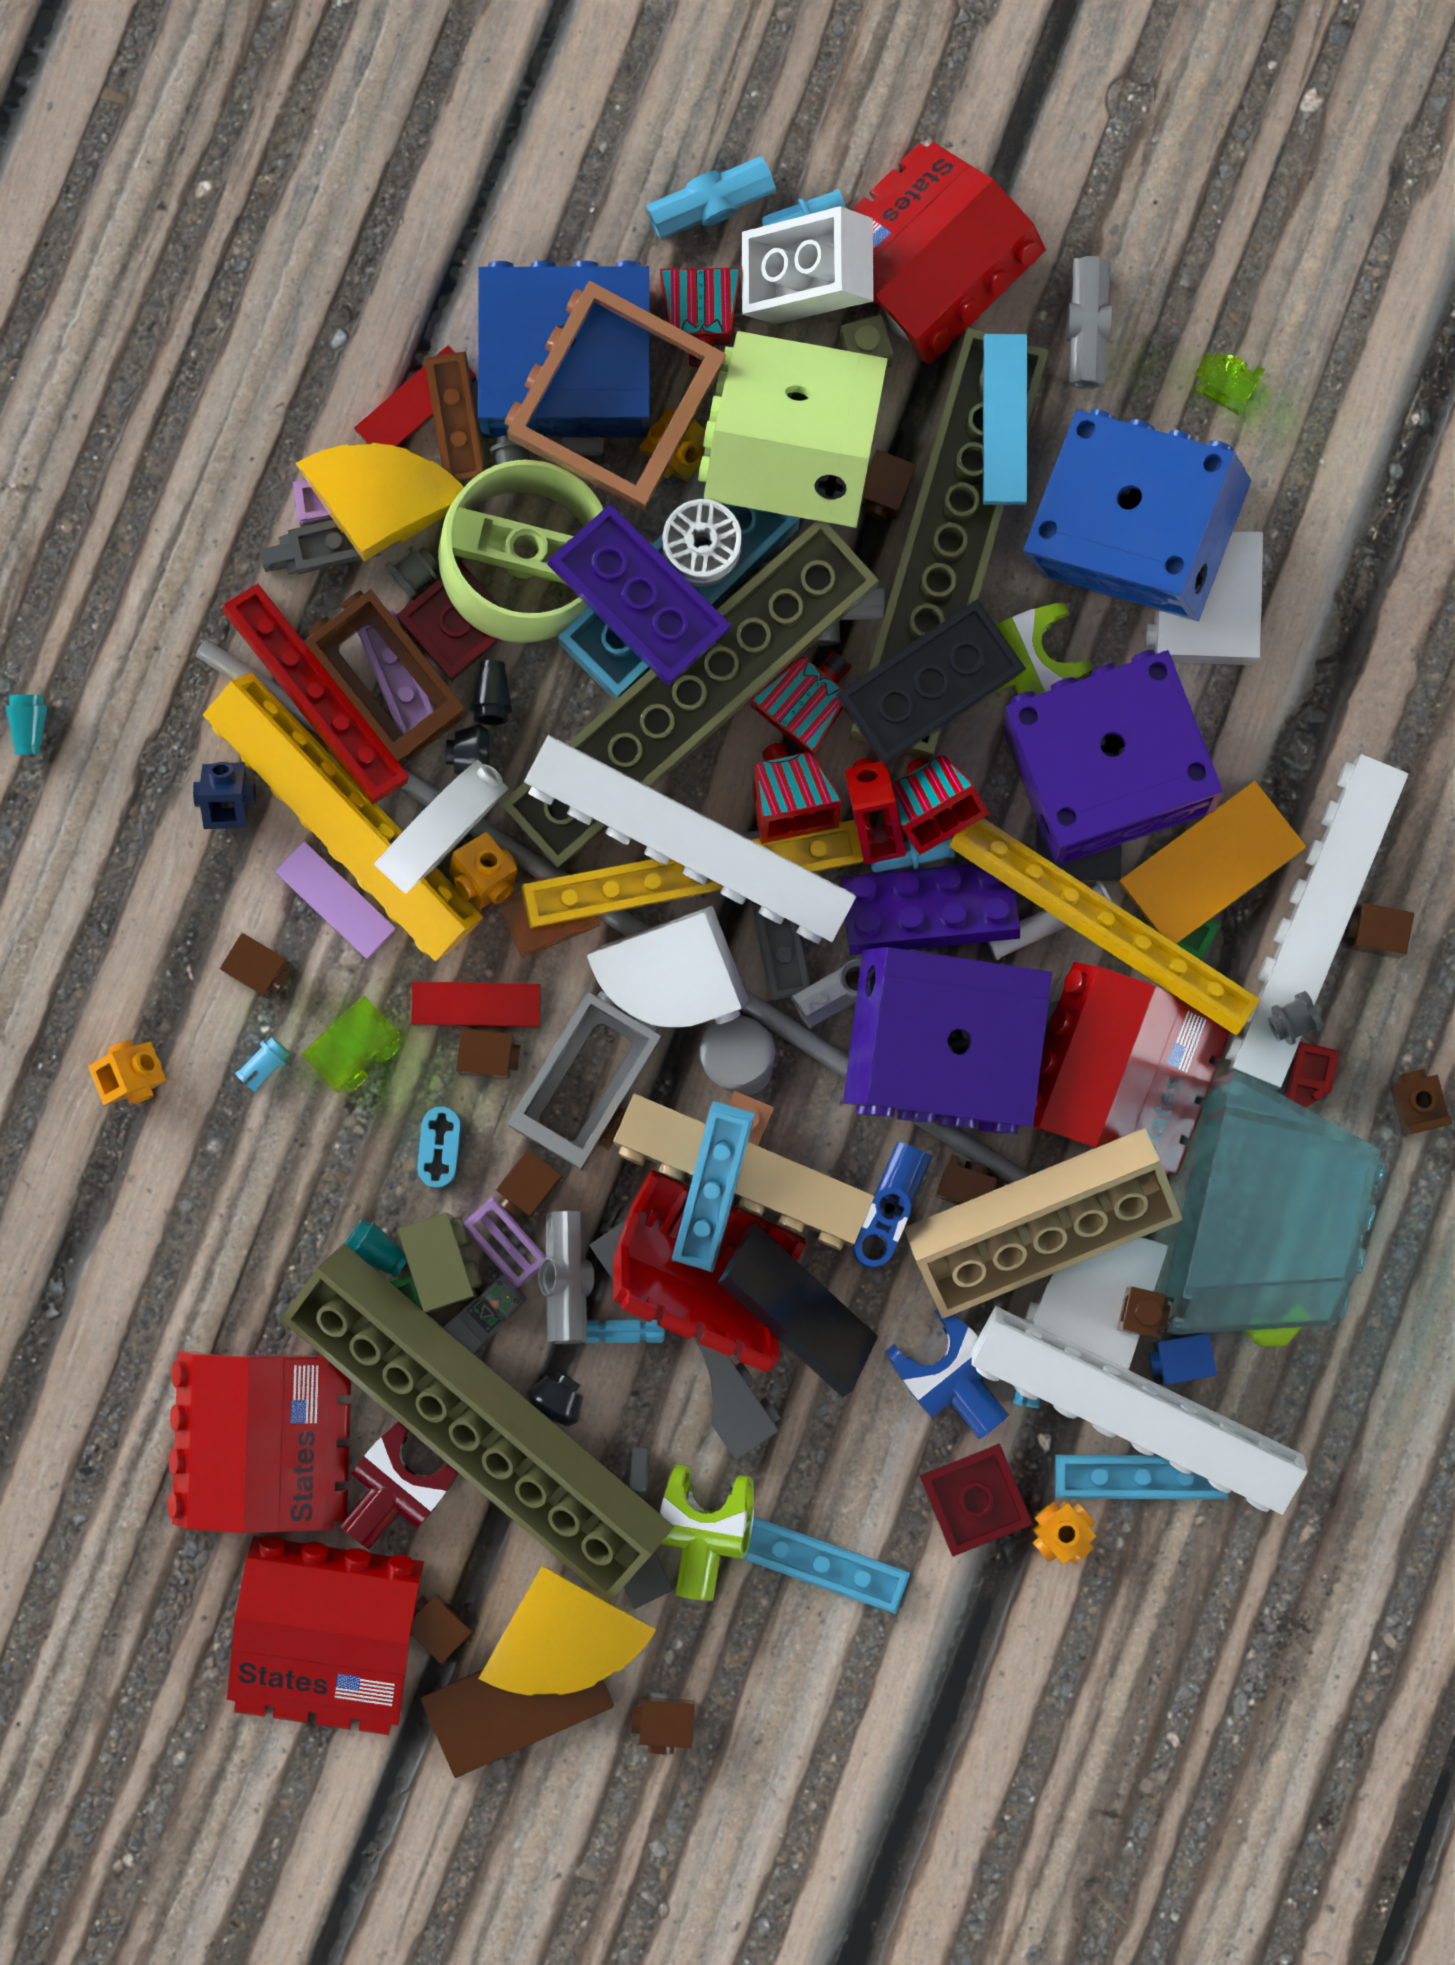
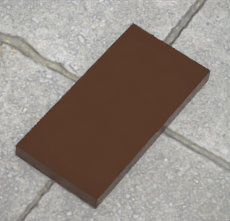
[420,1669,615,1778]

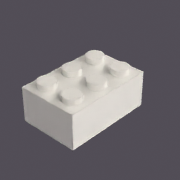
[742,206,873,325]

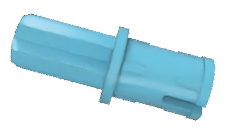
[762,189,846,226]
[871,836,955,873]

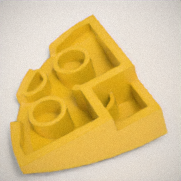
[296,443,464,562]
[478,1565,657,1696]

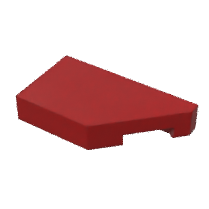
[1279,1042,1340,1120]

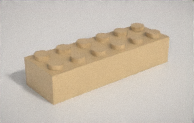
[613,1093,874,1251]
[904,1128,1183,1319]

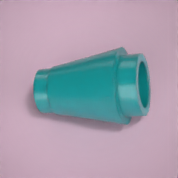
[5,694,48,755]
[345,1219,407,1277]

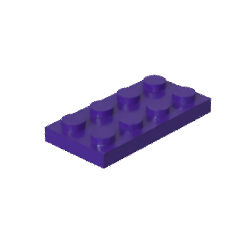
[547,504,731,686]
[840,863,1020,955]

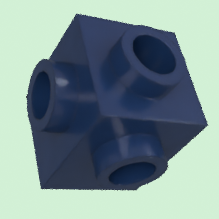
[193,762,256,829]

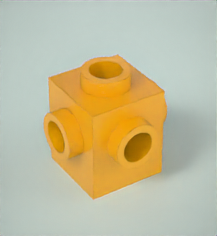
[639,407,706,481]
[449,831,518,910]
[88,1040,167,1106]
[1031,1501,1097,1565]

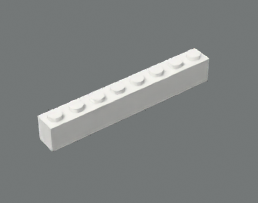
[524,735,856,944]
[1225,754,1408,1091]
[972,1306,1307,1515]

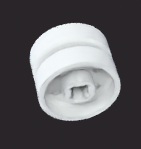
[663,499,741,587]

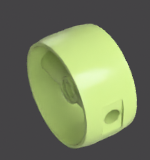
[438,460,604,643]

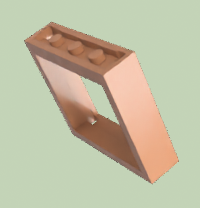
[504,280,726,512]

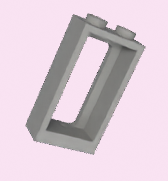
[507,991,662,1170]

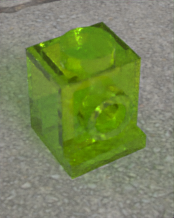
[1195,352,1265,415]

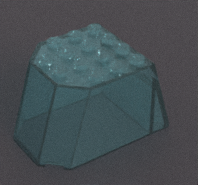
[1162,1071,1385,1335]

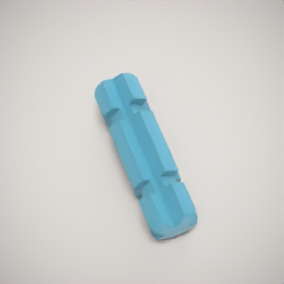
[585,1320,665,1343]

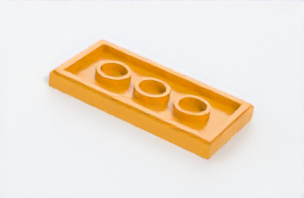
[1118,780,1307,944]

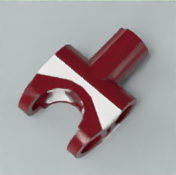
[340,1421,459,1550]

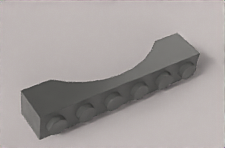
[589,1219,781,1460]

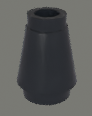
[470,659,512,725]

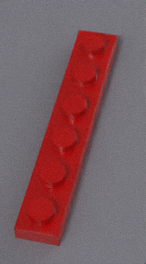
[222,583,409,805]

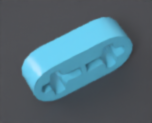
[417,1107,461,1189]

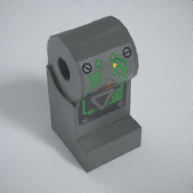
[444,1274,527,1354]

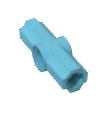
[646,156,776,241]

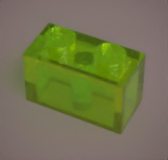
[301,995,402,1094]

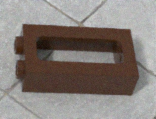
[304,589,469,767]

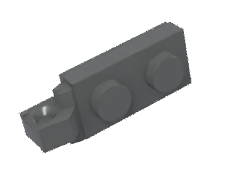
[259,520,381,575]

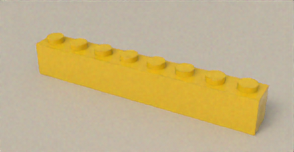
[203,672,484,961]

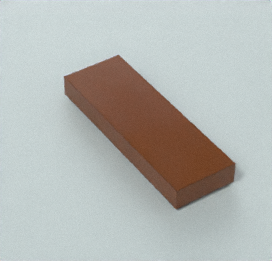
[424,351,485,482]

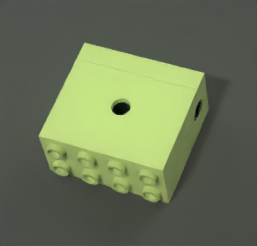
[698,331,888,528]

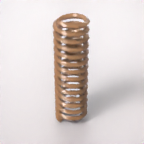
[599,1108,626,1151]

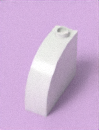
[1146,532,1263,665]
[374,760,509,894]
[587,906,749,1027]
[1024,1237,1168,1369]

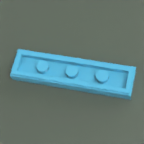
[983,334,1027,505]
[672,1101,755,1272]
[1055,1454,1229,1499]
[744,1516,910,1614]

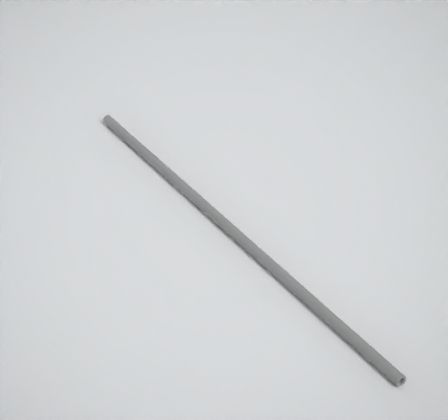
[195,639,1031,1184]

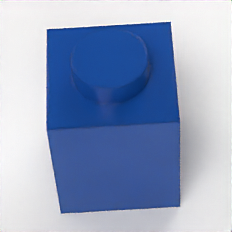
[1148,1333,1217,1385]

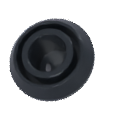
[446,724,489,775]
[527,1372,584,1427]

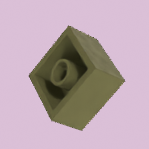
[397,1213,483,1313]

